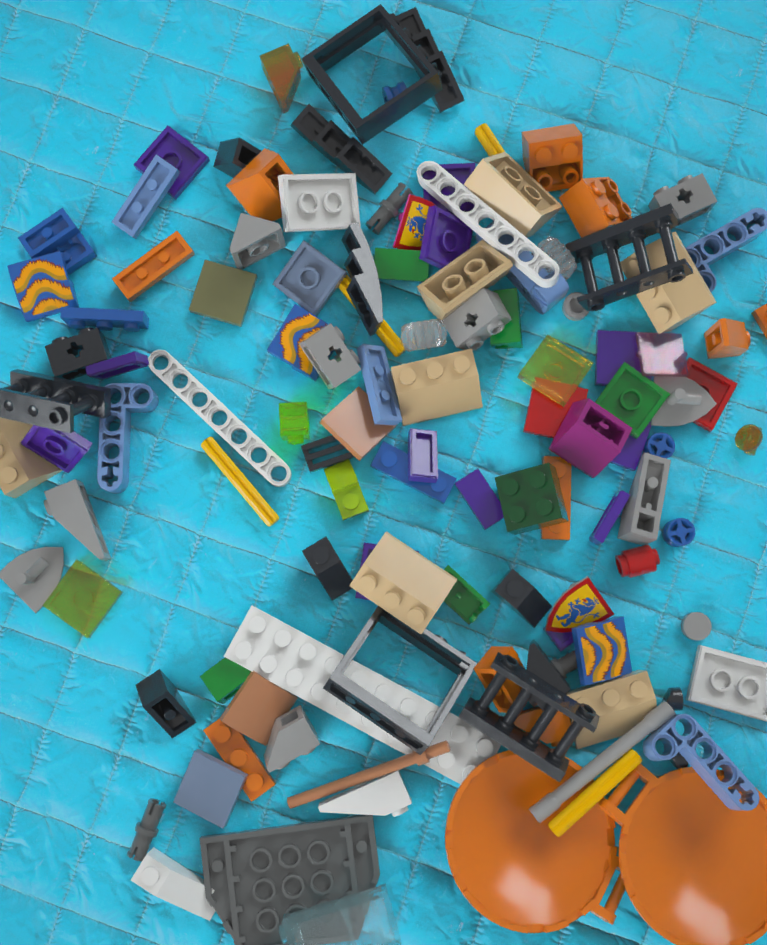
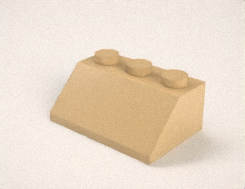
[464,152,563,238]
[620,232,717,334]
[417,240,513,322]
[390,348,483,426]
[0,417,63,499]
[349,531,457,634]
[566,669,657,749]

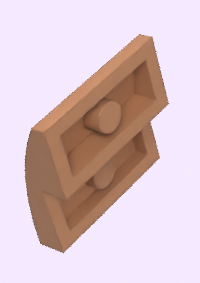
[220,670,298,746]

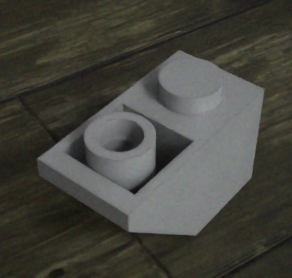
[264,705,320,773]

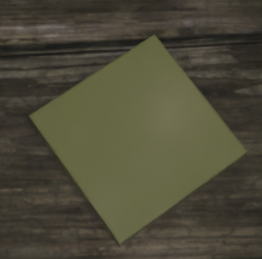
[189,260,258,327]

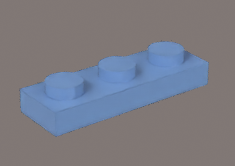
[112,155,181,239]
[357,344,402,426]

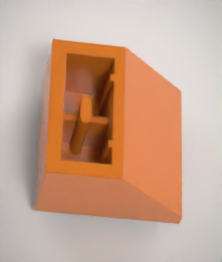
[521,123,583,192]
[226,148,293,221]
[559,177,632,238]

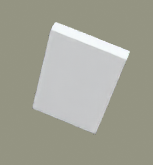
[278,173,361,232]
[686,645,767,722]

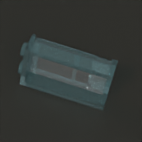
[279,883,402,945]

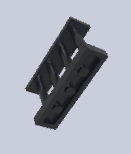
[565,203,694,312]
[0,369,111,433]
[459,652,600,782]

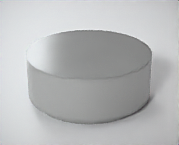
[562,292,589,321]
[681,612,712,640]

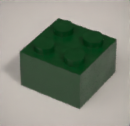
[495,463,569,535]

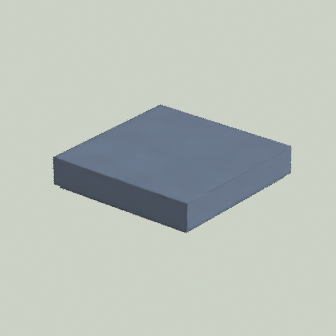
[272,240,348,316]
[173,749,248,828]

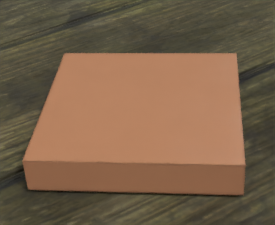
[320,386,398,461]

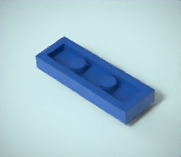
[60,307,149,332]
[370,441,457,504]

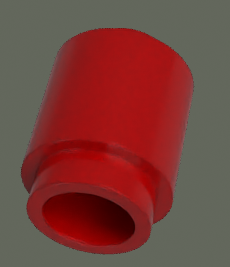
[615,544,660,578]

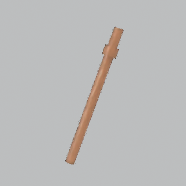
[287,740,451,809]

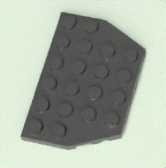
[200,815,380,945]

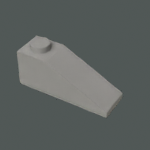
[617,453,671,546]
[44,479,111,561]

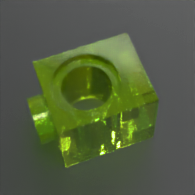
[279,402,310,445]

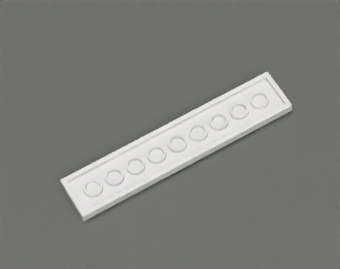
[224,605,501,784]

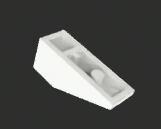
[318,770,412,817]
[131,847,215,921]

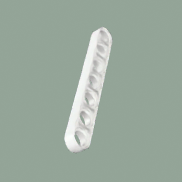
[417,161,559,288]
[148,350,292,487]

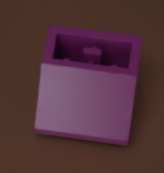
[549,398,633,478]

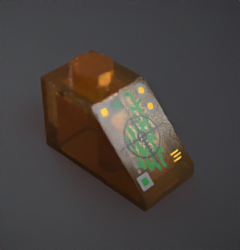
[259,43,303,114]

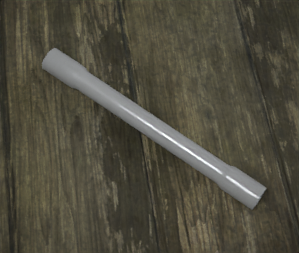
[529,701,676,823]

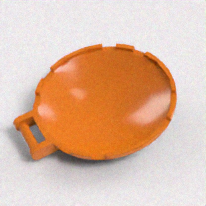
[445,750,625,933]
[599,763,767,945]

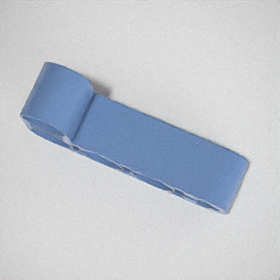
[685,208,767,292]
[475,221,569,315]
[97,383,159,494]
[642,714,760,811]

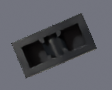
[45,328,112,380]

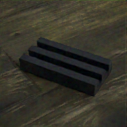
[301,435,356,473]

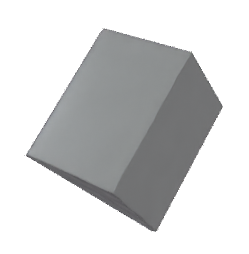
[229,213,286,270]

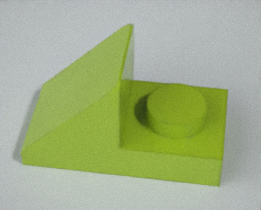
[324,459,369,521]

